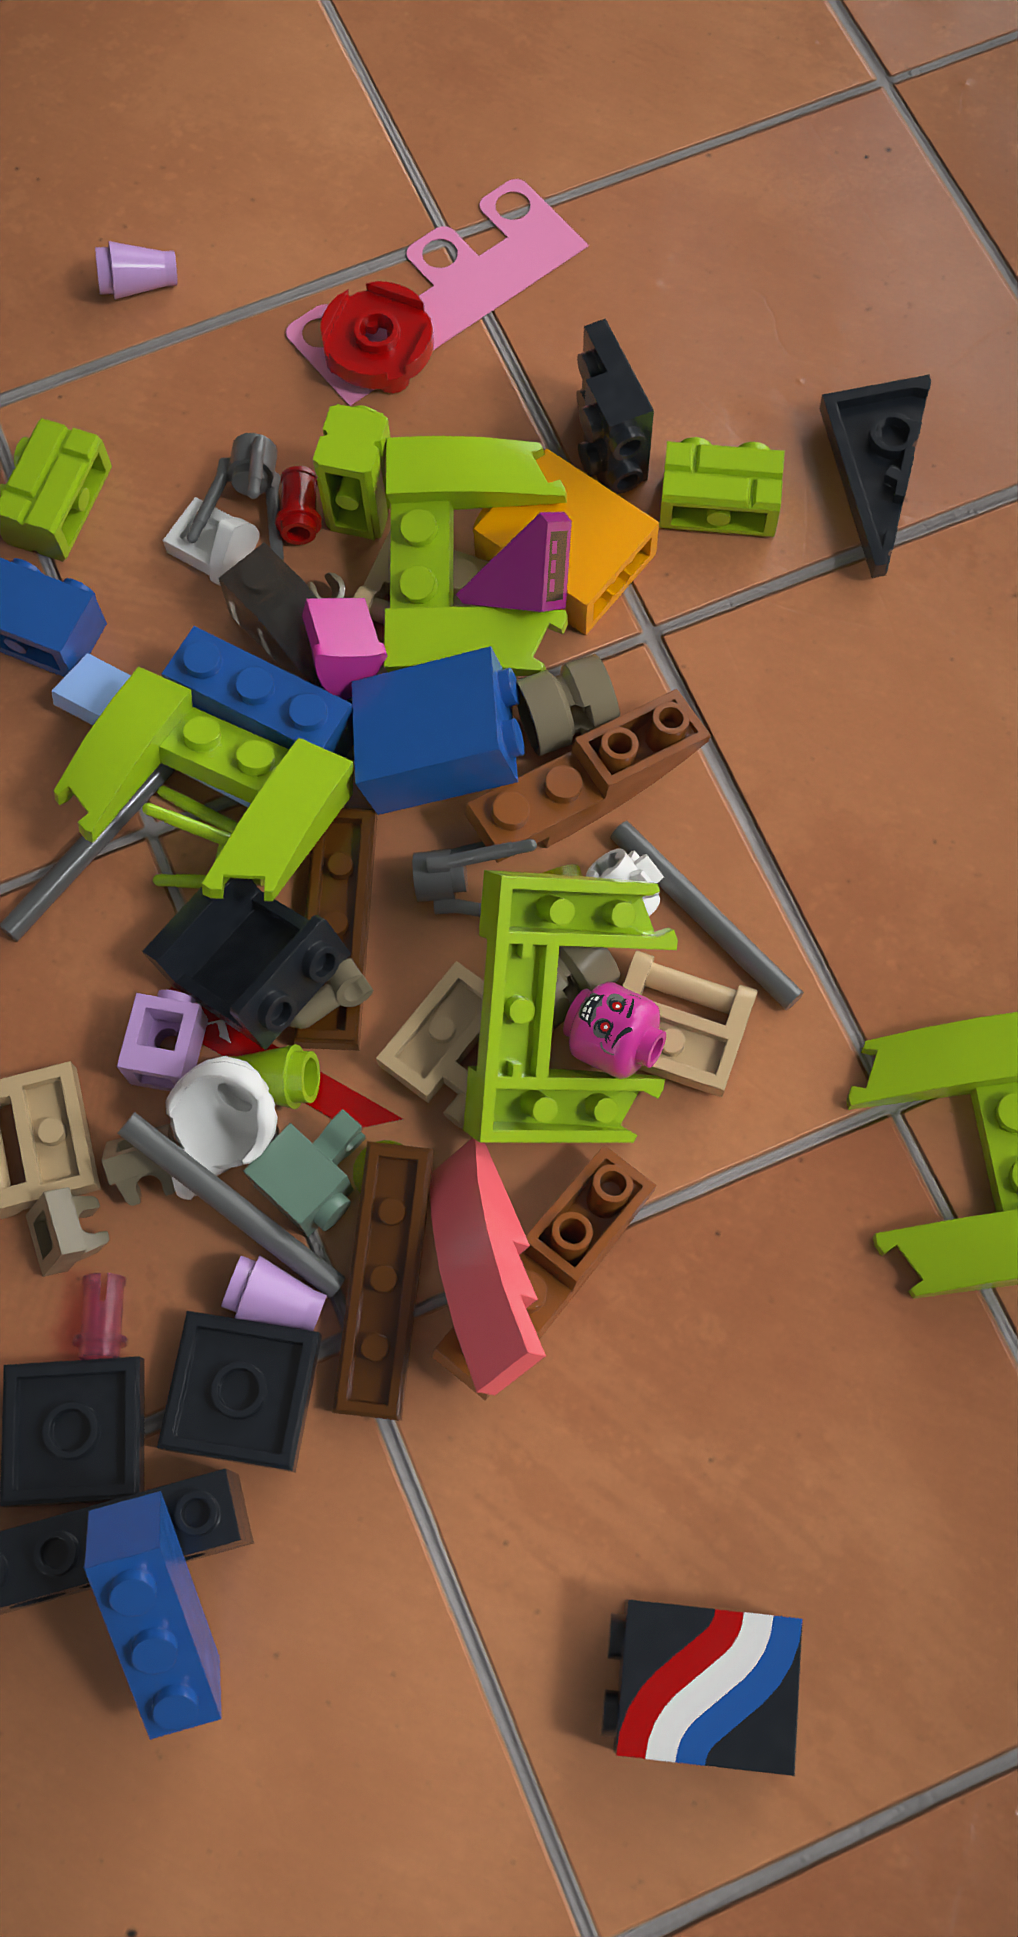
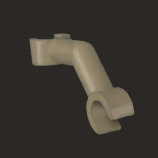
[289,958,374,1029]

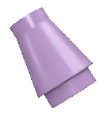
[95,241,177,300]
[221,1255,327,1331]

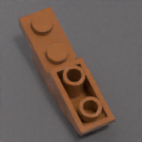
[465,689,711,863]
[432,1145,657,1401]

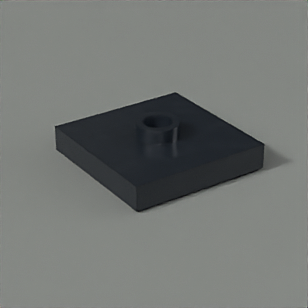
[157,1311,322,1473]
[0,1356,145,1508]

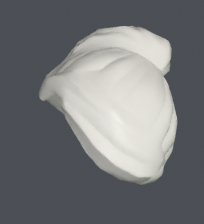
[165,1056,278,1200]

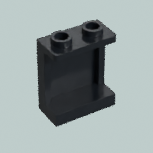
[142,878,351,1050]

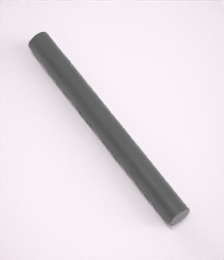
[0,763,176,942]
[610,821,804,1010]
[117,1112,346,1298]

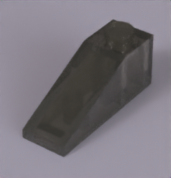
[218,542,378,708]

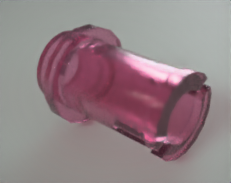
[72,1273,128,1360]

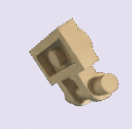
[376,961,484,1129]

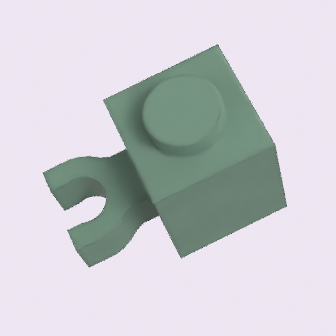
[243,1109,366,1237]

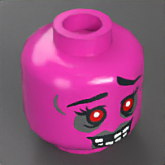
[563,982,667,1079]

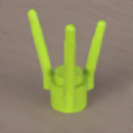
[142,786,265,888]

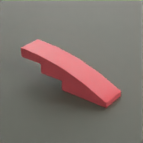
[430,1138,546,1395]

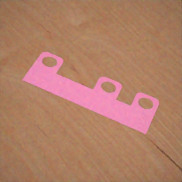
[286,179,589,406]

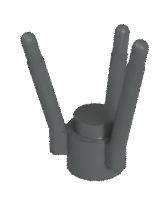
[187,433,285,580]
[412,839,537,917]

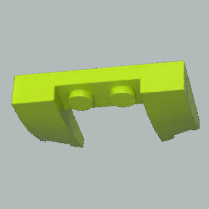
[384,436,568,677]
[53,666,353,901]
[463,870,678,1143]
[846,1012,1018,1299]

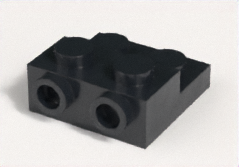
[576,318,654,494]

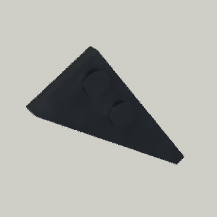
[819,375,932,578]

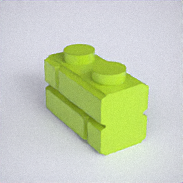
[313,404,391,540]
[0,418,112,562]
[659,437,785,537]

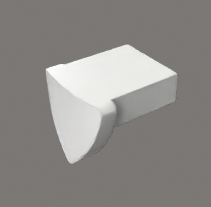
[163,497,260,586]

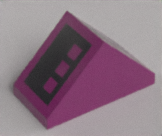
[456,512,572,612]

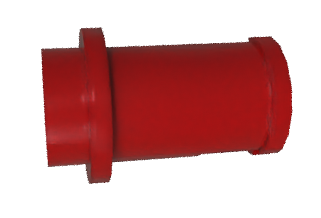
[275,466,322,545]

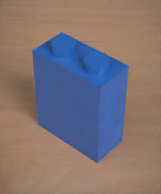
[352,646,524,815]

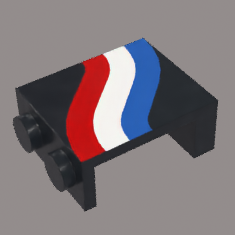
[601,1599,803,1776]

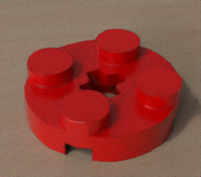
[320,281,434,394]

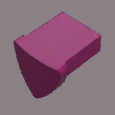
[302,598,387,700]

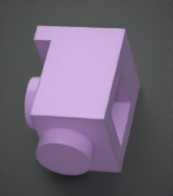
[117,990,208,1092]

